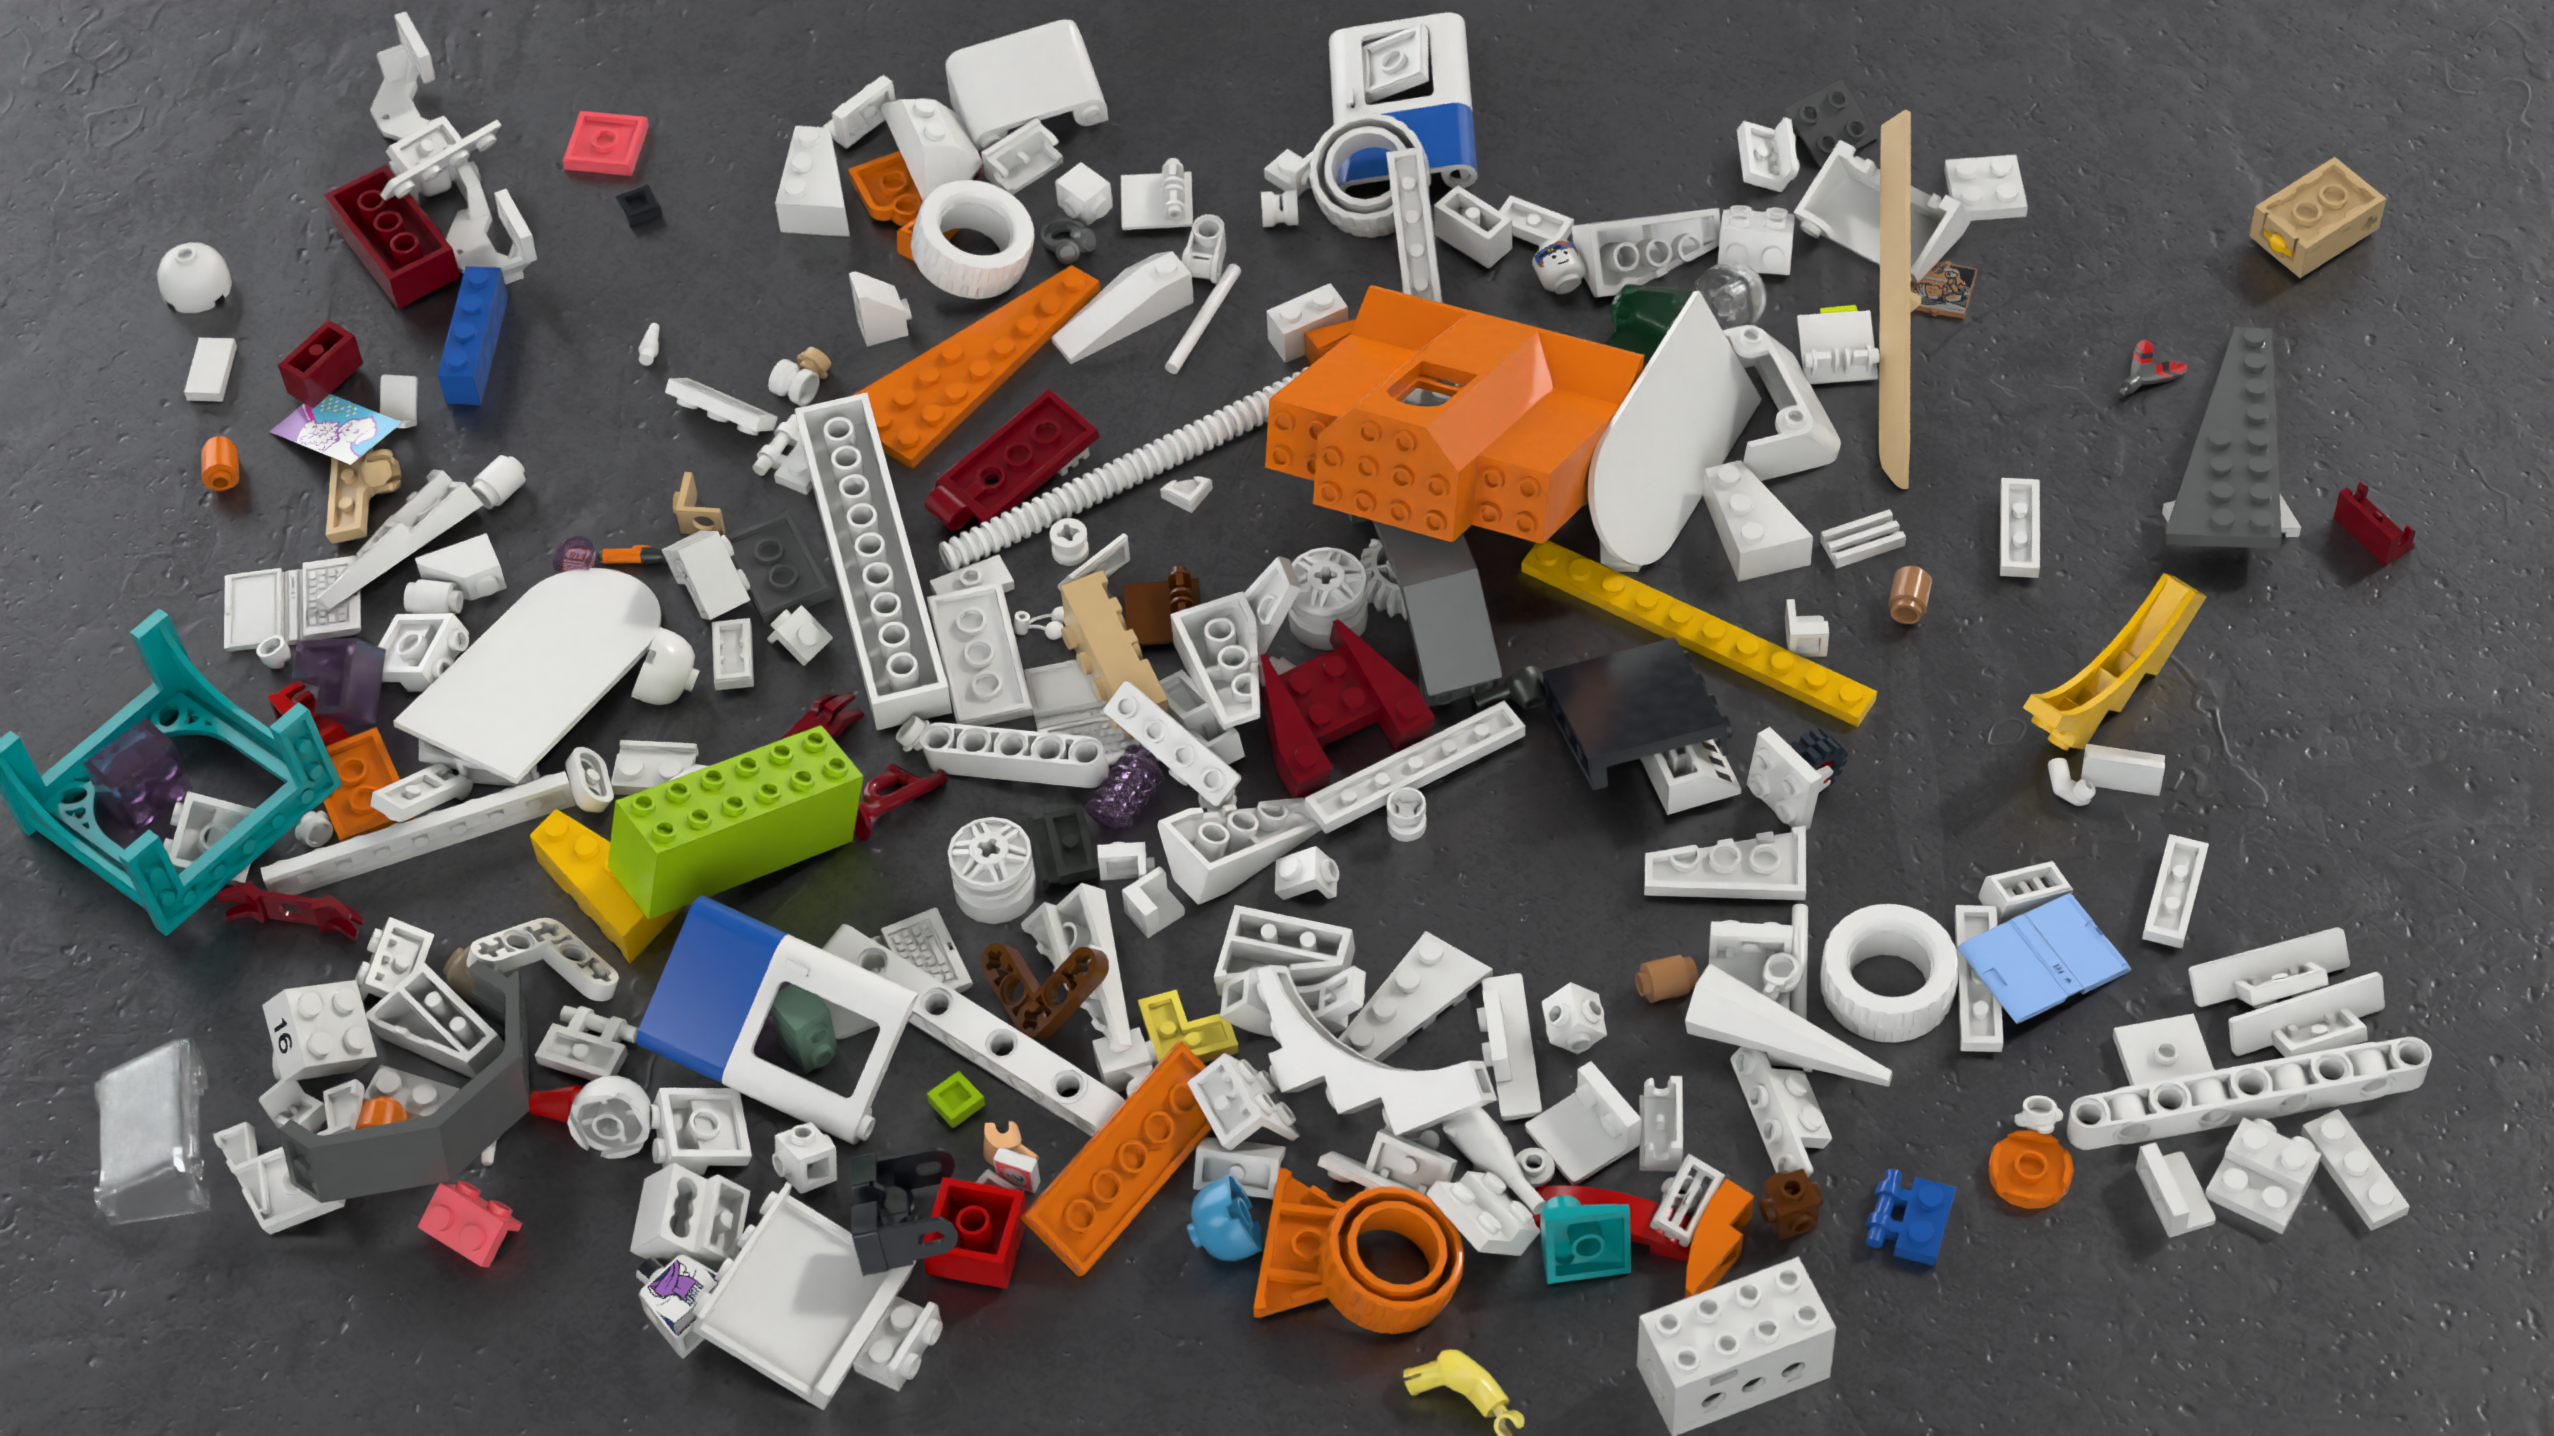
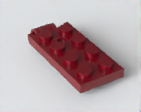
[925,389,1100,531]

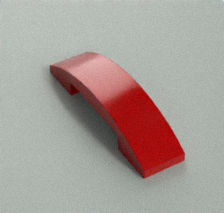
[1529,1185,1695,1261]

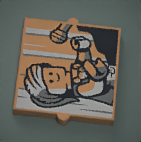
[1910,261,1977,319]

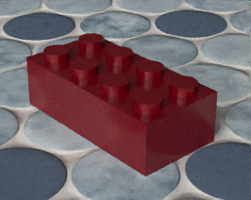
[324,164,461,309]

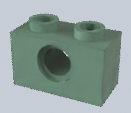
[770,984,839,1075]

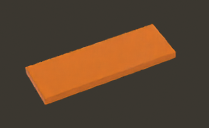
[1021,1041,1212,1277]

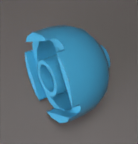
[1187,1175,1264,1261]

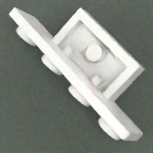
[380,115,502,201]
[1104,681,1241,807]
[2189,927,2350,1008]
[2229,972,2385,1057]
[1477,973,1542,1121]
[1731,1046,1833,1178]
[1317,1129,1459,1231]

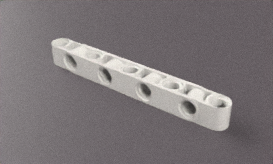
[822,924,1125,1137]
[2066,1037,2432,1150]

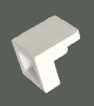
[1785,599,1829,657]
[1122,867,1185,938]

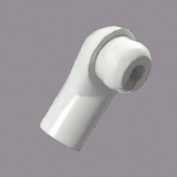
[2048,758,2096,806]

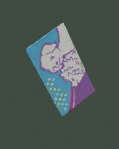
[270,394,402,465]

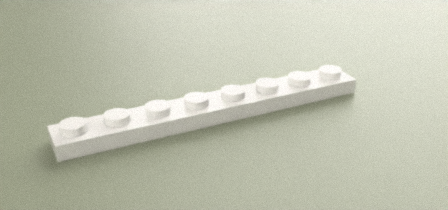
[260,771,576,895]

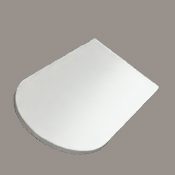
[1588,291,1762,565]
[393,568,662,784]

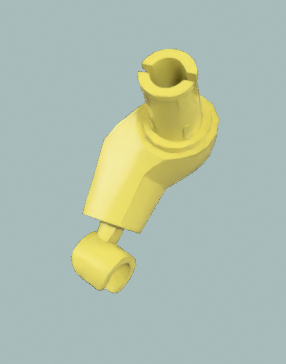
[1403,1349,1524,1436]

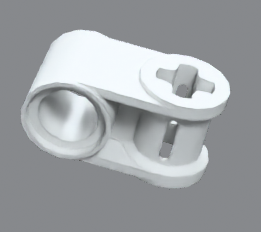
[1182,214,1226,284]

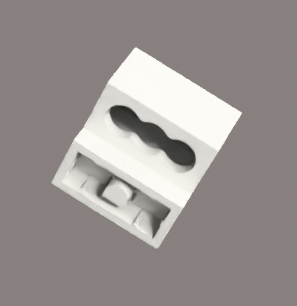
[630,1163,750,1271]

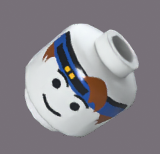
[1532,238,1586,294]

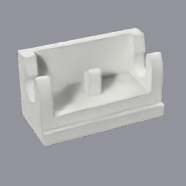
[981,118,1063,195]
[1639,1076,1683,1171]

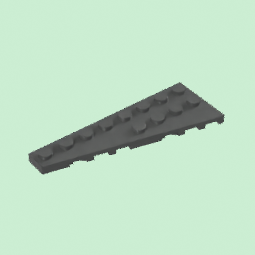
[2165,327,2282,548]

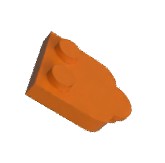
[848,151,923,226]

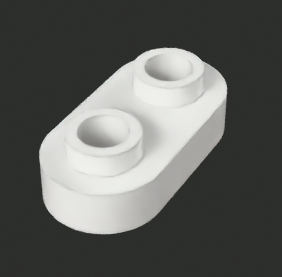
[565,747,614,813]

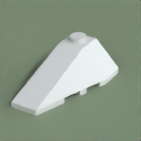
[1571,208,1721,297]

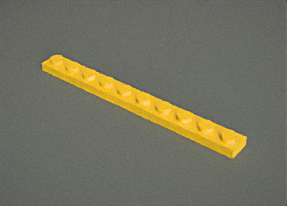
[1522,540,1877,727]

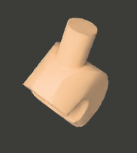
[983,1121,1039,1166]

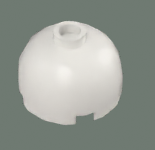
[157,242,232,313]
[631,627,700,705]
[567,1076,652,1159]

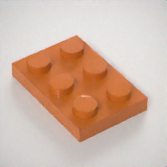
[323,727,416,843]

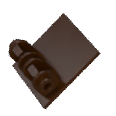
[1123,566,1201,646]

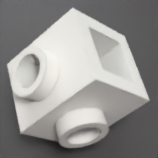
[1542,982,1607,1054]
[772,1122,837,1194]

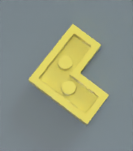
[1138,989,1239,1063]

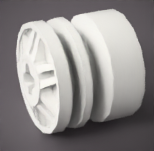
[1288,547,1368,650]
[948,817,1037,924]

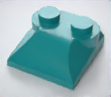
[1540,1195,1631,1284]

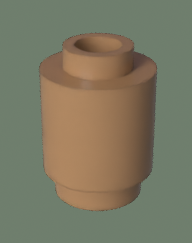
[1888,566,1932,624]
[1635,955,1699,1003]

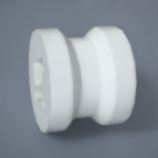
[1050,518,1089,566]

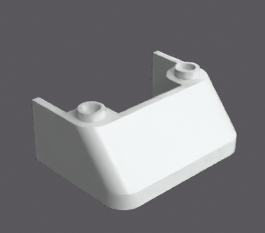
[1723,325,1841,481]

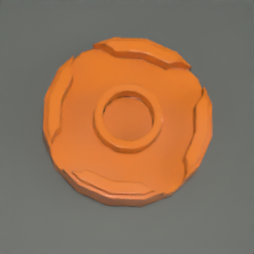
[1988,1130,2074,1209]

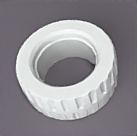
[1309,113,1431,238]
[911,180,1035,299]
[1821,904,1959,1043]

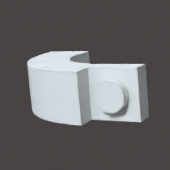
[1220,966,1366,1037]

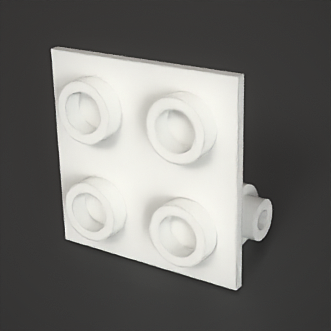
[1121,158,1193,230]
[1797,310,1879,384]

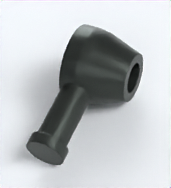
[1472,666,1545,712]

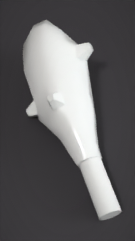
[1442,1107,1546,1214]

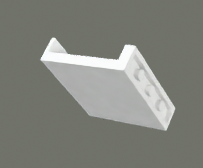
[692,1182,916,1411]

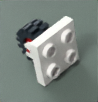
[1746,727,1848,830]

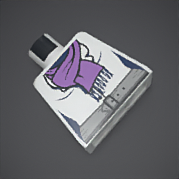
[636,1255,720,1359]

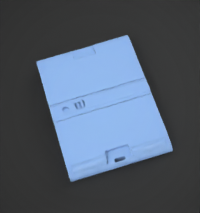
[1957,894,2131,1024]

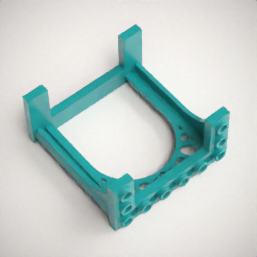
[0,608,342,936]

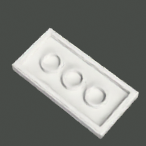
[927,581,1034,726]

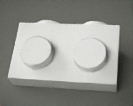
[1737,117,1799,192]

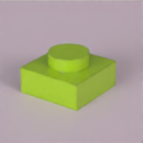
[926,1071,985,1128]

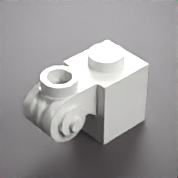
[1092,1027,1158,1097]

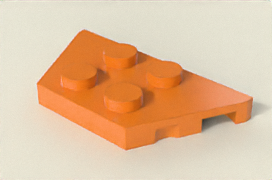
[1253,1168,1344,1318]

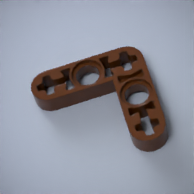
[981,943,1109,1041]

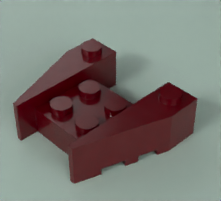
[1258,619,1435,798]

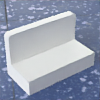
[2081,744,2165,796]
[1193,1137,1286,1199]
[2135,1142,2216,1238]

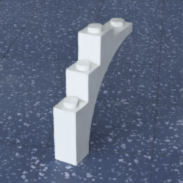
[1256,965,1497,1136]

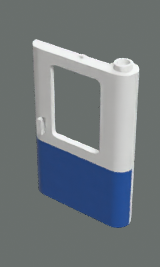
[1329,12,1477,193]
[636,895,919,1145]

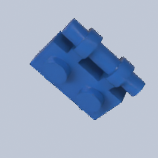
[1866,1169,1956,1266]

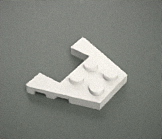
[213,1079,365,1235]

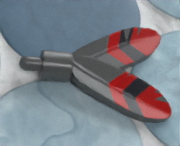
[2120,340,2187,395]

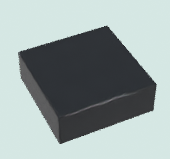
[616,185,663,228]

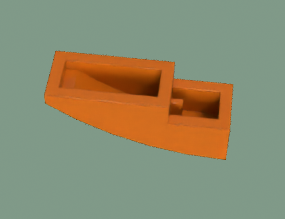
[1685,1178,1754,1299]

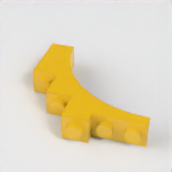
[2023,573,2207,751]

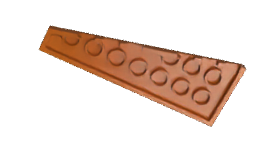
[852,265,1100,469]

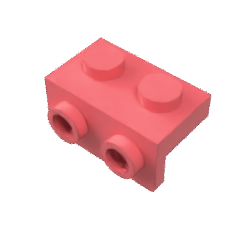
[417,1180,522,1267]

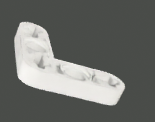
[466,918,619,1001]

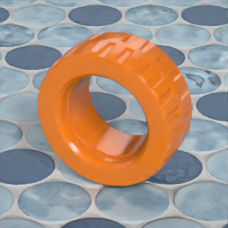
[1318,1186,1465,1334]

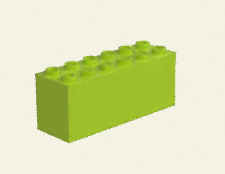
[608,725,864,920]

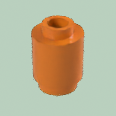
[201,436,239,491]

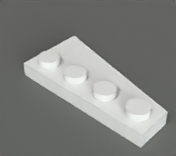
[1644,825,1806,900]
[1338,931,1493,1063]

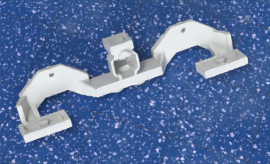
[370,11,537,285]

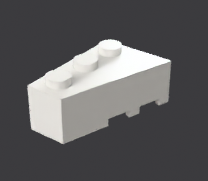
[1214,905,1355,997]
[366,962,505,1078]

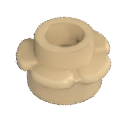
[797,347,831,379]

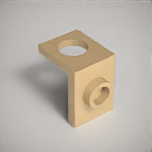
[673,472,725,536]

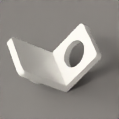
[380,375,418,428]

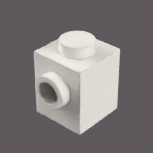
[1055,162,1113,227]

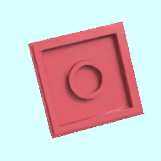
[562,111,649,176]

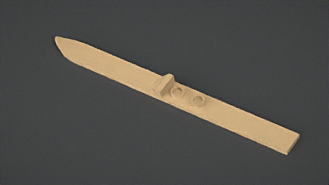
[1879,109,1921,489]

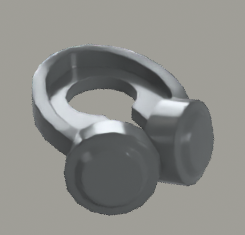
[1040,218,1096,264]

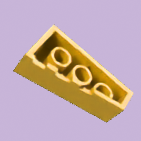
[530,809,682,964]

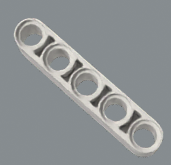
[920,723,1110,788]

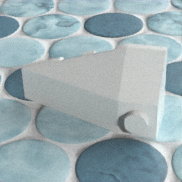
[1052,251,1194,364]
[1170,591,1261,729]
[1157,797,1322,905]

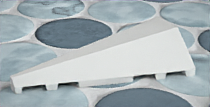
[316,470,484,610]
[1021,883,1133,1053]
[1685,964,1893,1087]

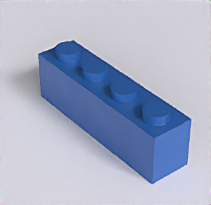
[437,266,508,405]

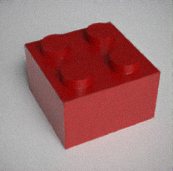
[923,1177,1027,1289]

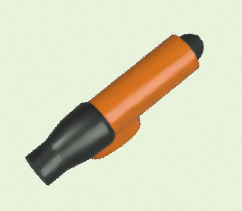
[596,545,666,564]

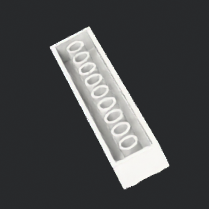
[795,393,952,730]

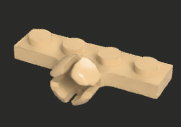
[326,447,401,544]

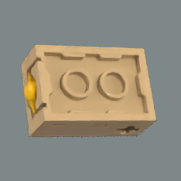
[2249,157,2386,278]

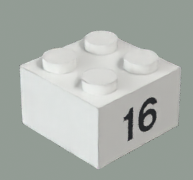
[262,980,377,1082]

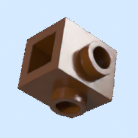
[1759,1168,1823,1241]

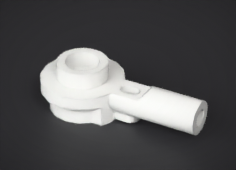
[1761,953,1803,1001]

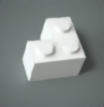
[662,530,750,620]

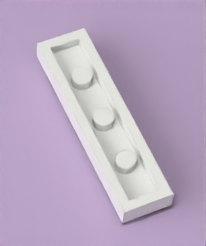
[1954,905,2003,1052]

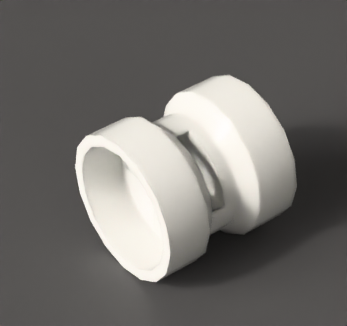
[1261,190,1299,227]
[768,359,820,406]
[1386,787,1427,842]

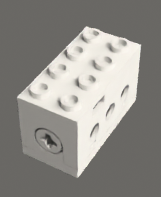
[1637,1257,1836,1436]

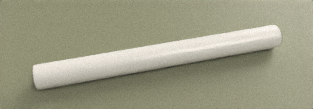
[1165,264,1241,374]
[1790,904,1808,1020]

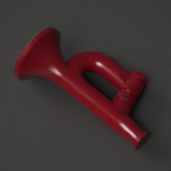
[854,764,948,841]

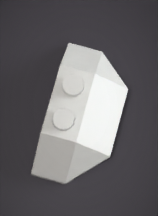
[881,99,982,201]

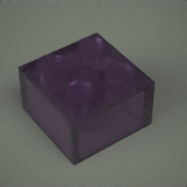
[83,718,193,835]

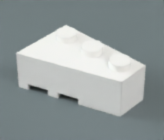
[775,126,850,237]
[1703,460,1813,582]

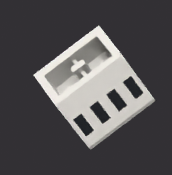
[1640,739,1741,815]

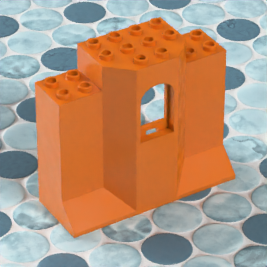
[1265,285,1644,544]

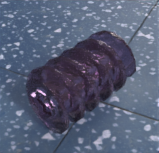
[1085,744,1165,830]

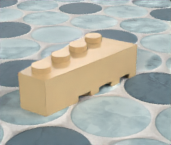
[1060,570,1169,741]

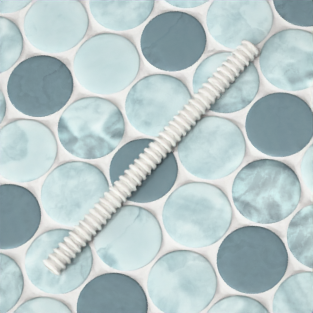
[939,367,1308,572]

